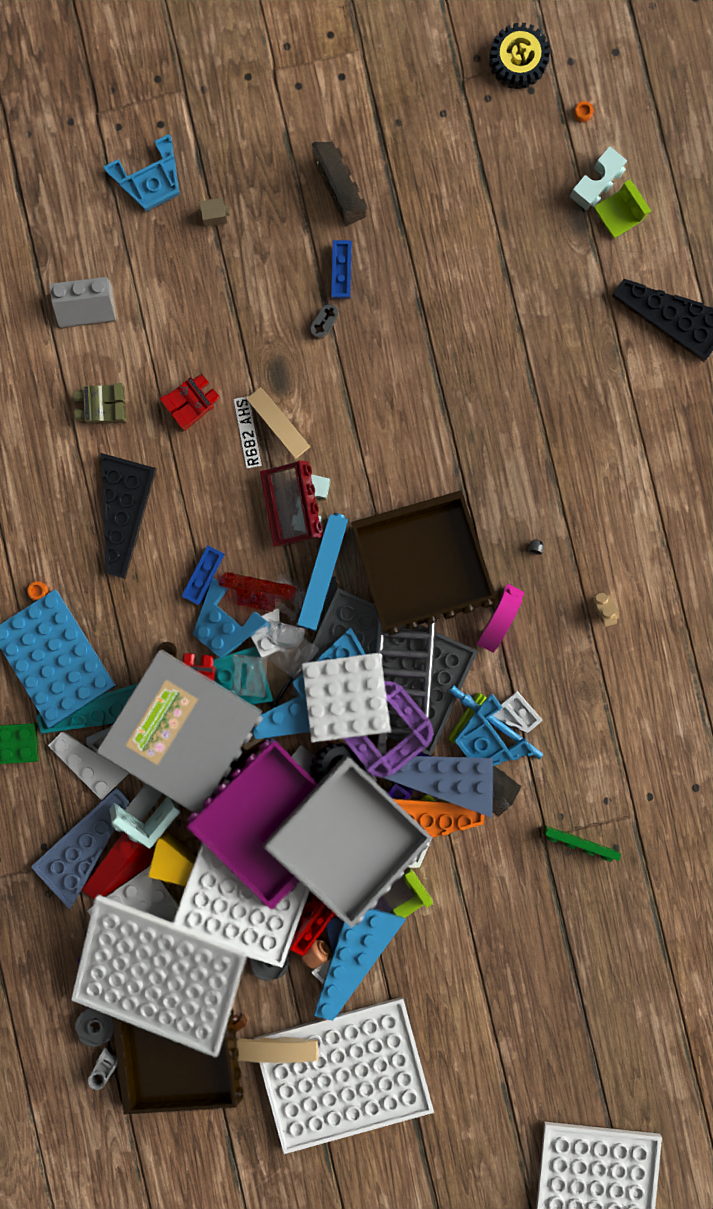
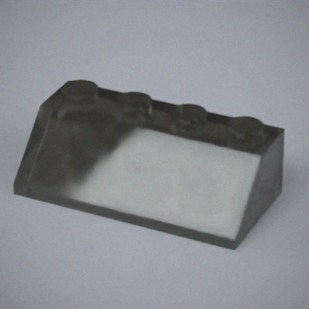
[311,142,368,227]

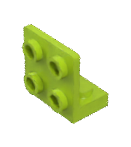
[594,179,651,239]
[383,867,433,917]

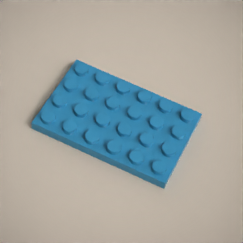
[0,590,116,728]

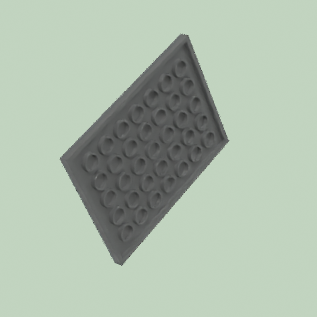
[291,588,478,756]

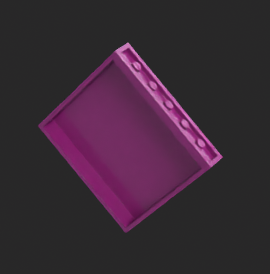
[186,738,318,911]

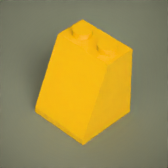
[148,832,197,886]

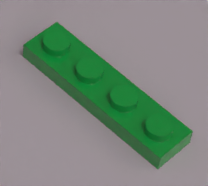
[543,825,621,862]

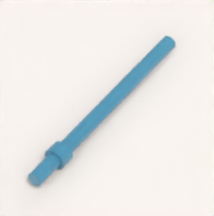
[449,685,543,760]

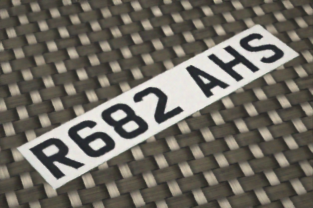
[234,396,262,468]

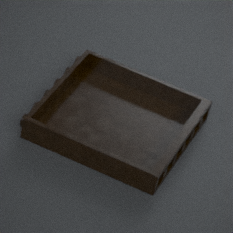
[351,490,497,636]
[112,1008,244,1114]

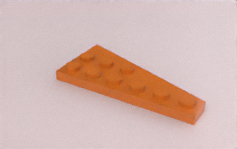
[393,799,485,839]

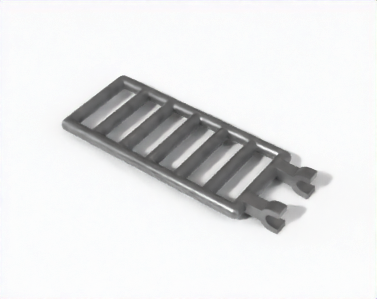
[375,617,436,756]

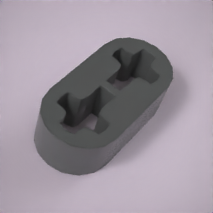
[311,304,338,339]

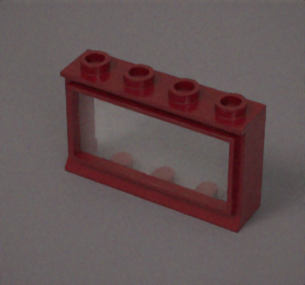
[260,460,322,547]

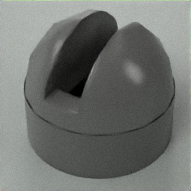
[528,539,544,555]

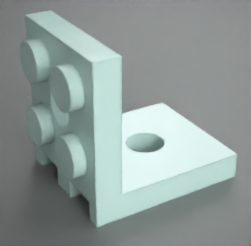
[109,796,180,849]

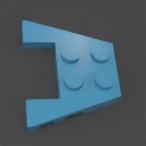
[103,134,180,211]
[193,578,269,658]
[455,693,535,766]

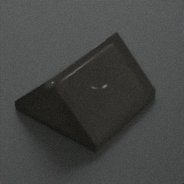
[492,766,522,817]

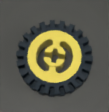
[489,23,550,89]

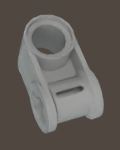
[88,1047,118,1090]

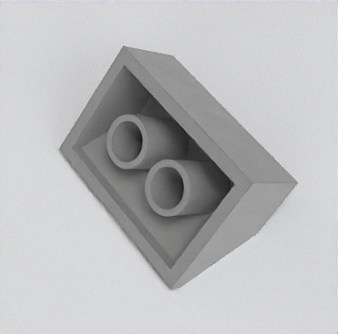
[50,277,116,328]

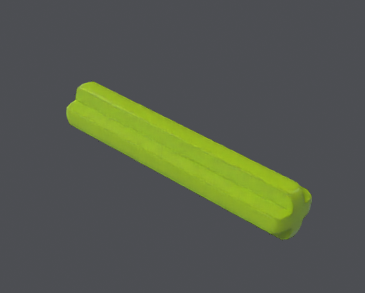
[448,692,486,744]

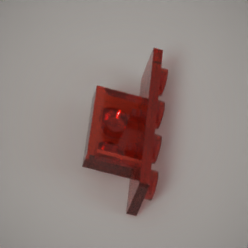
[219,572,297,612]

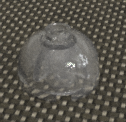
[266,620,306,652]

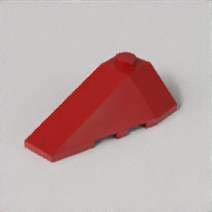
[82,832,156,900]

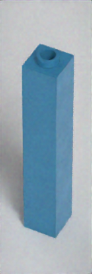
[297,513,348,632]

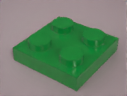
[0,723,39,764]

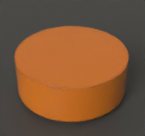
[573,101,594,122]
[27,581,48,600]

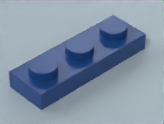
[331,240,352,299]
[182,545,225,605]

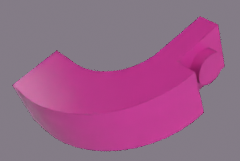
[477,583,524,653]

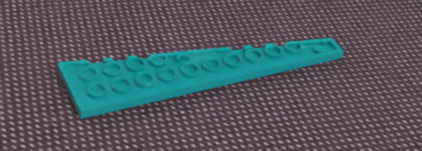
[36,647,274,734]

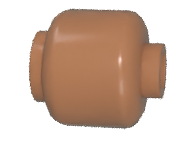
[301,939,330,969]

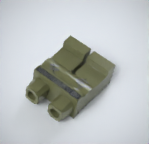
[74,383,127,424]

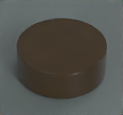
[157,642,177,657]

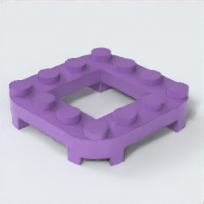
[342,681,434,777]

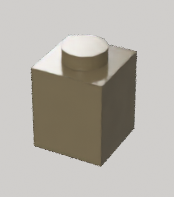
[200,198,230,227]

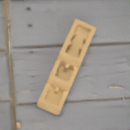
[246,387,310,459]
[237,1036,318,1063]

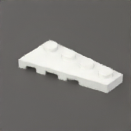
[48,731,129,800]

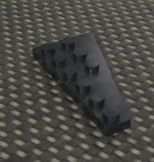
[612,279,713,362]
[100,453,157,579]

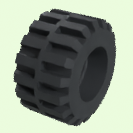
[310,743,364,784]

